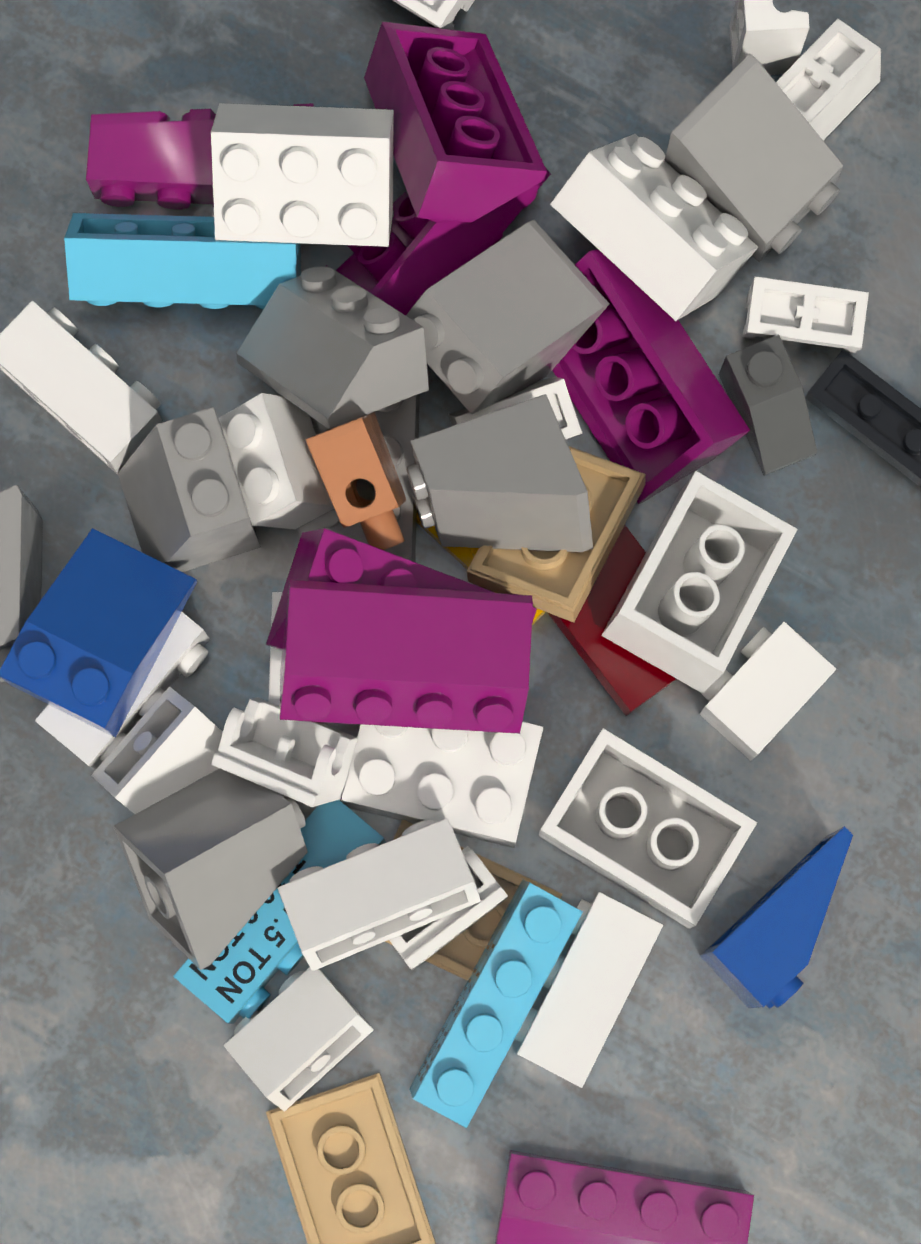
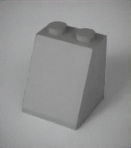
[665,54,843,262]
[406,220,609,414]
[406,394,593,552]
[118,407,261,572]
[0,484,43,682]
[114,769,308,970]

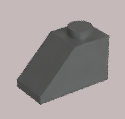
[719,334,817,476]

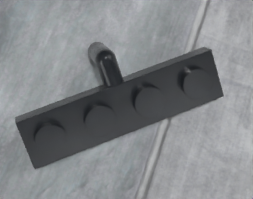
[805,349,921,487]

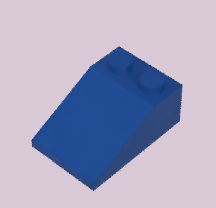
[0,528,198,738]
[700,826,853,1009]

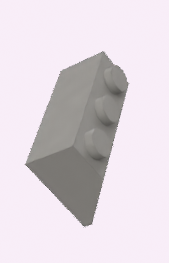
[237,266,429,429]

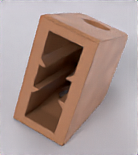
[305,412,406,550]

